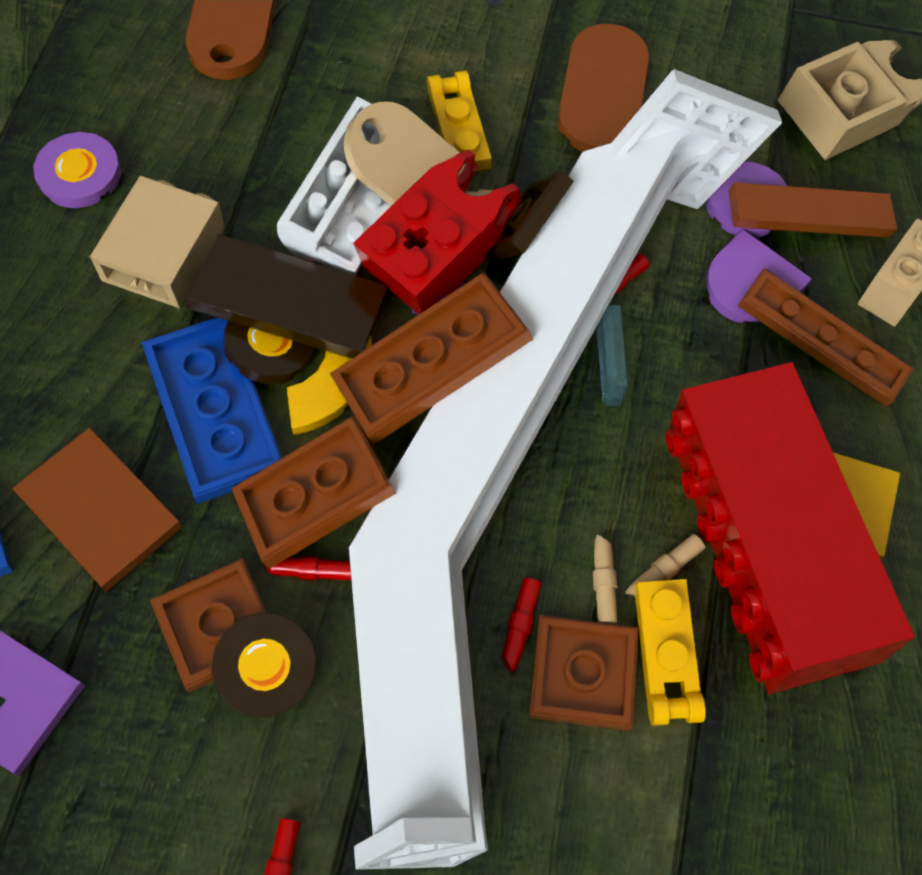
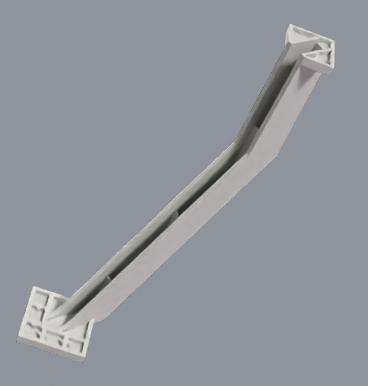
[349,69,782,870]

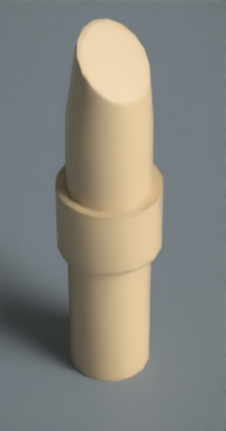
[625,534,705,596]
[593,535,618,625]

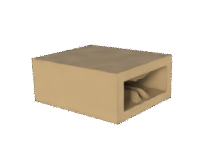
[90,176,226,309]

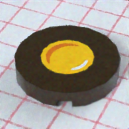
[223,321,314,384]
[211,612,316,717]

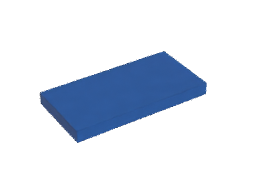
[141,317,282,504]

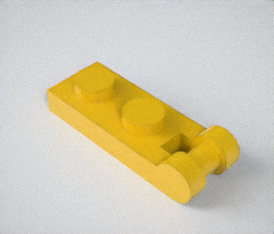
[427,70,492,171]
[634,579,705,726]

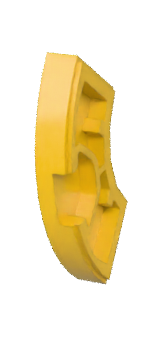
[287,336,372,435]

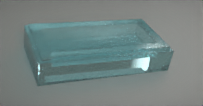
[597,305,628,406]

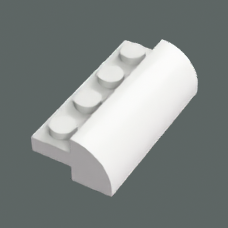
[277,96,391,276]

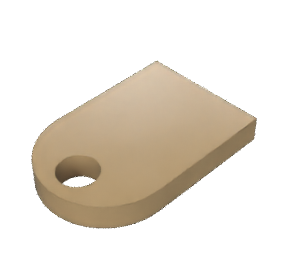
[344,102,465,206]

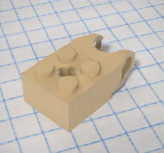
[778,40,922,160]

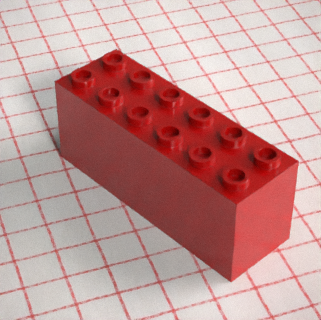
[665,362,915,695]

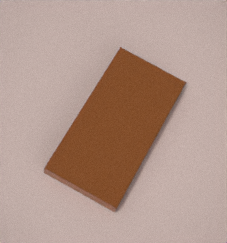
[330,272,533,444]

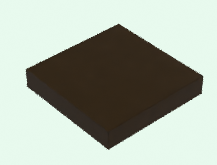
[485,171,574,262]

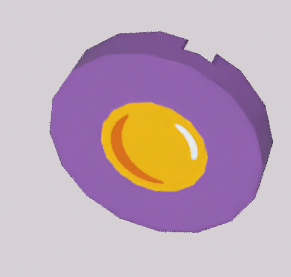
[33,132,122,208]

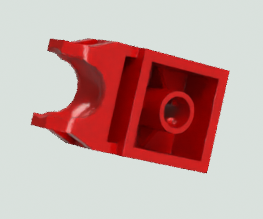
[353,149,522,314]

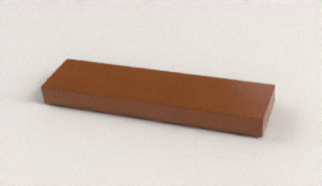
[728,182,897,238]
[737,268,914,407]

